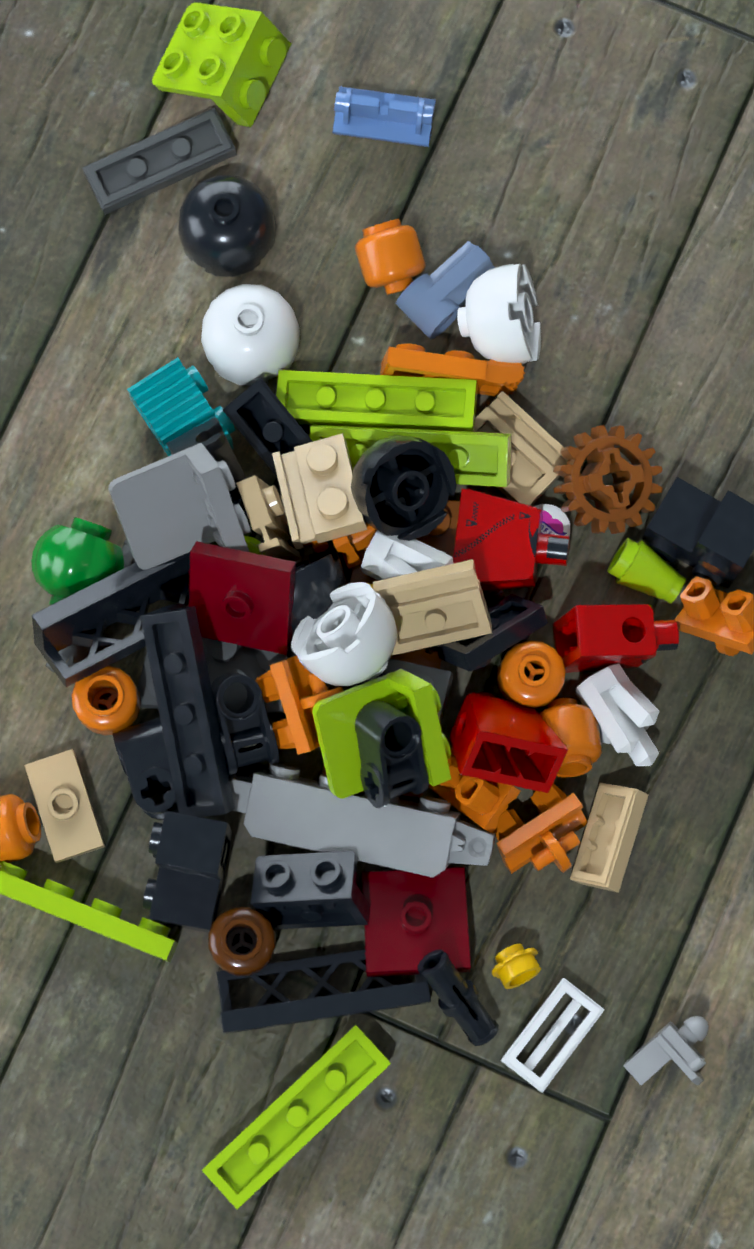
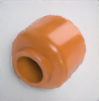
[355,219,426,295]
[497,640,566,709]
[71,666,141,736]
[539,698,602,778]
[0,794,41,863]

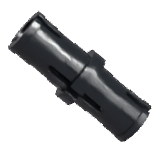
[418,949,499,1046]

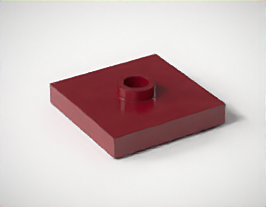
[189,541,296,655]
[362,867,471,977]

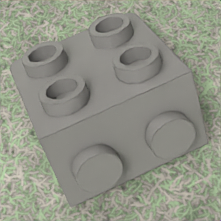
[108,443,250,570]

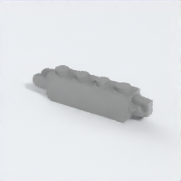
[228,763,496,877]

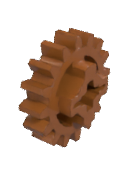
[553,425,663,534]

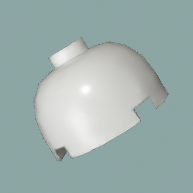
[457,264,541,364]
[201,284,300,386]
[291,582,398,686]

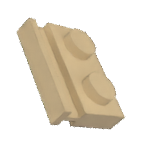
[474,391,567,506]
[272,433,368,550]
[236,476,302,562]
[372,559,492,655]

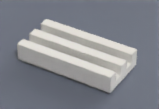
[500,978,605,1093]

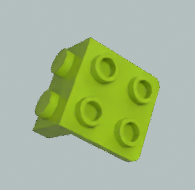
[152,3,292,127]
[312,669,451,799]

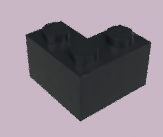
[642,477,754,588]
[143,811,233,933]

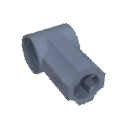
[396,241,495,340]

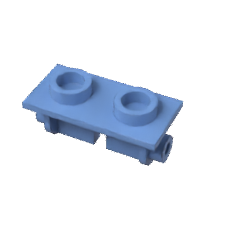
[332,86,435,147]

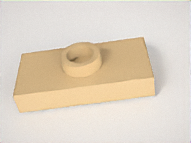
[24,749,105,863]
[570,783,648,893]

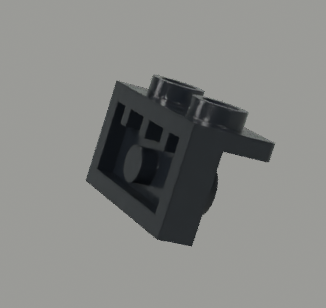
[251,851,370,930]

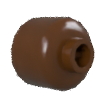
[208,907,275,976]

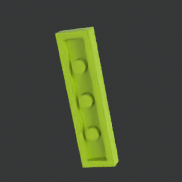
[276,370,478,432]
[310,424,511,487]
[0,861,178,963]
[202,1025,391,1209]

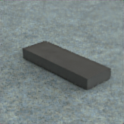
[82,107,236,215]

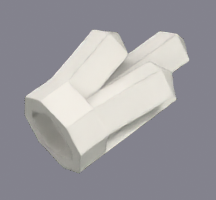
[361,530,453,580]
[576,664,659,766]

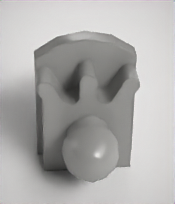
[624,1016,709,1086]

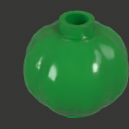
[31,517,124,605]

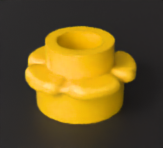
[491,943,541,989]

